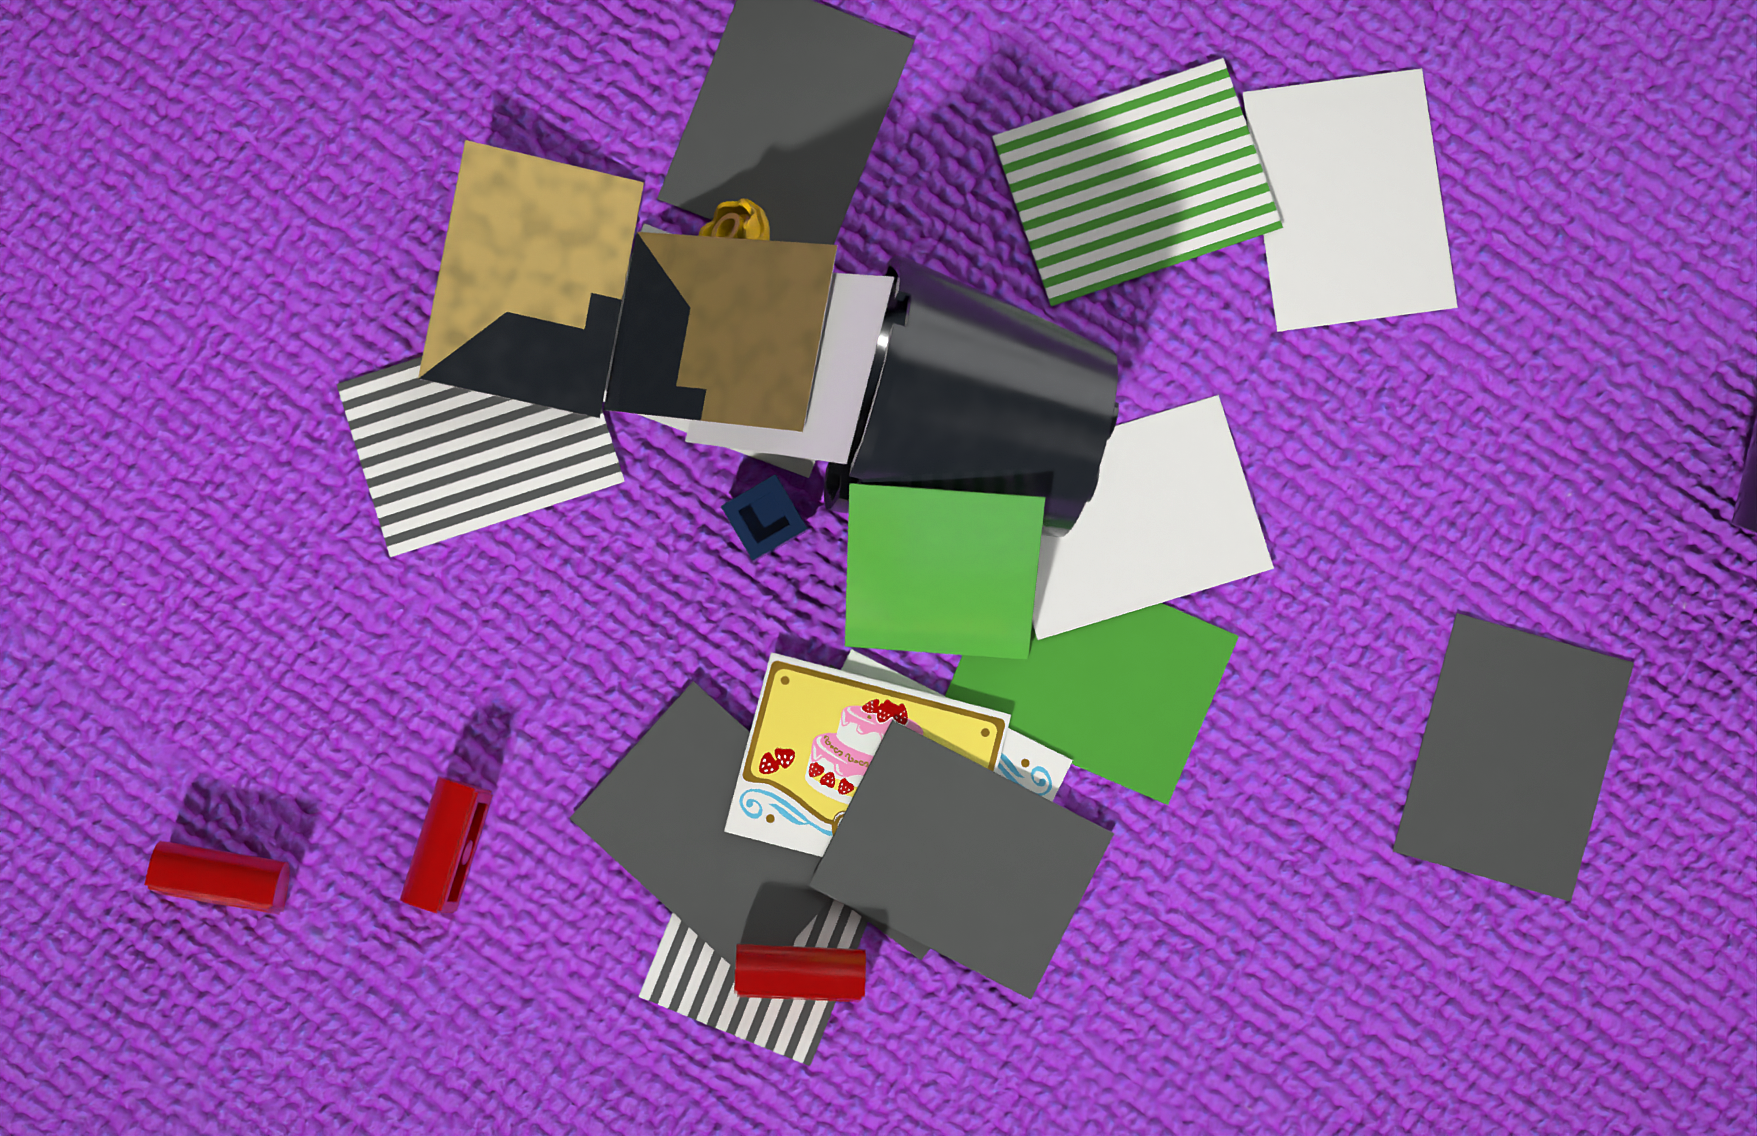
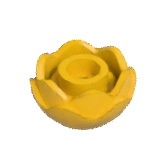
[698,198,770,241]

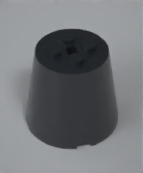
[824,255,1119,537]

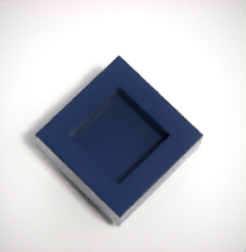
[721,474,808,563]

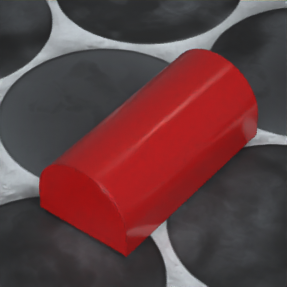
[399,776,493,913]
[144,840,290,915]
[734,944,866,1002]

